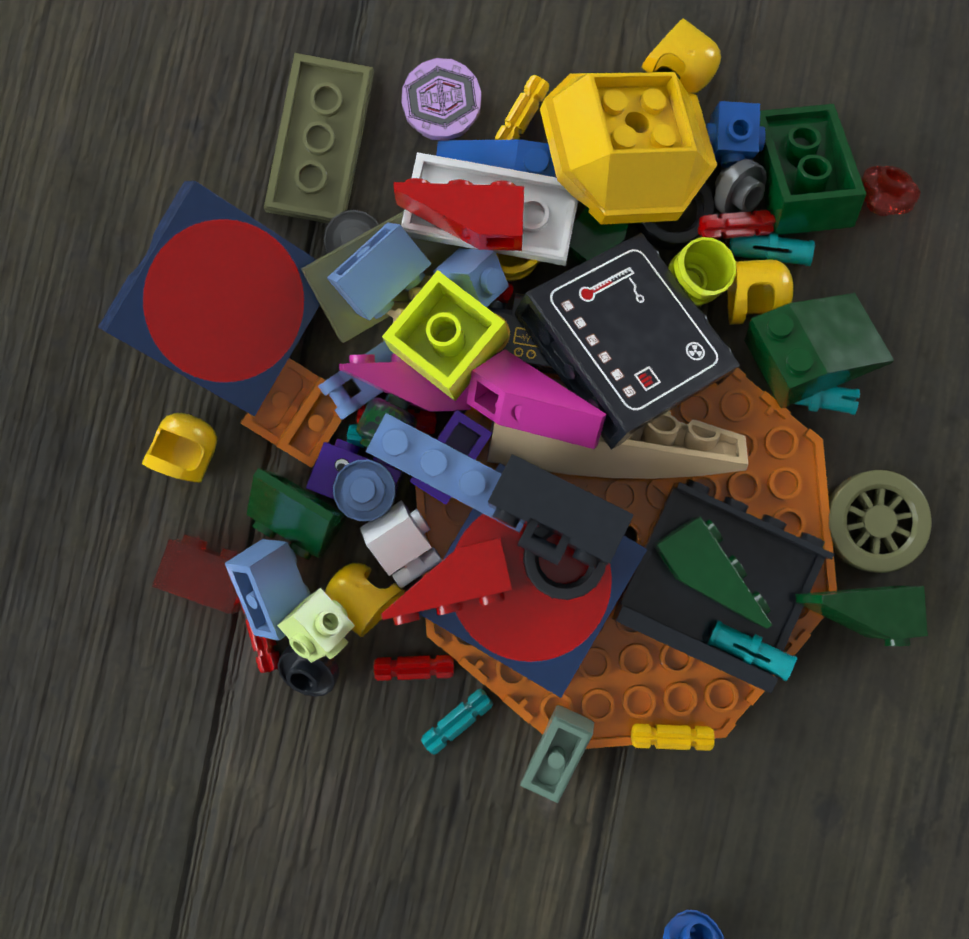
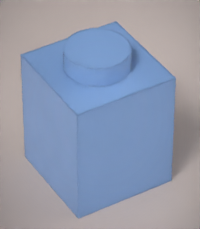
[433,248,509,307]

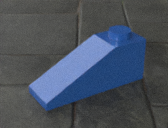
[436,139,555,177]

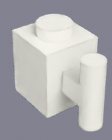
[360,500,442,588]

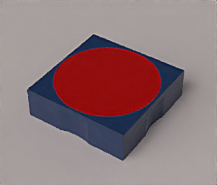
[98,181,320,417]
[419,463,647,698]

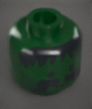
[356,393,417,448]

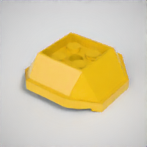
[540,72,717,224]

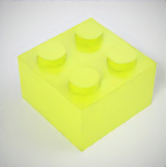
[382,270,509,401]

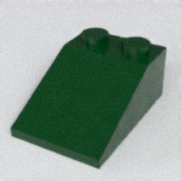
[759,104,866,235]
[744,293,894,409]
[246,468,347,560]

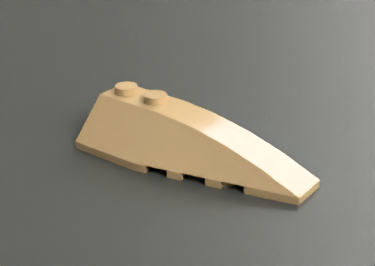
[487,379,748,479]

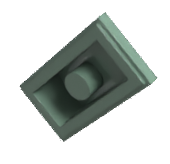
[520,705,594,803]

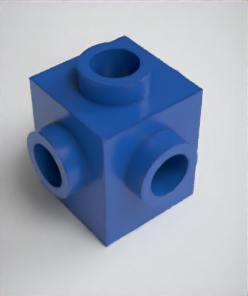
[706,101,765,168]

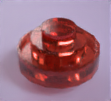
[861,166,921,216]

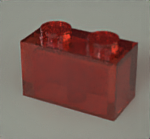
[152,534,241,614]

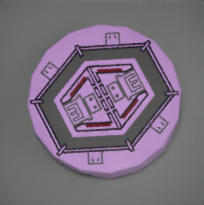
[402,58,481,141]

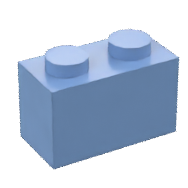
[327,222,431,321]
[225,539,311,640]

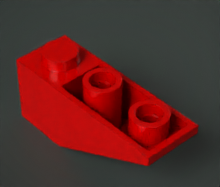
[393,178,524,251]
[381,538,512,625]

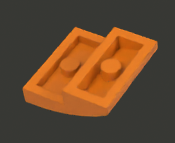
[240,358,352,468]

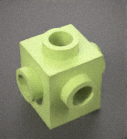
[277,588,355,663]

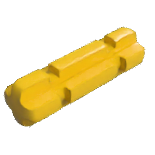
[495,75,549,140]
[631,724,715,751]

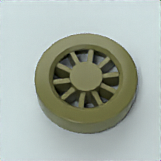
[828,470,932,573]

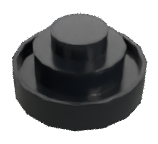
[277,645,340,697]

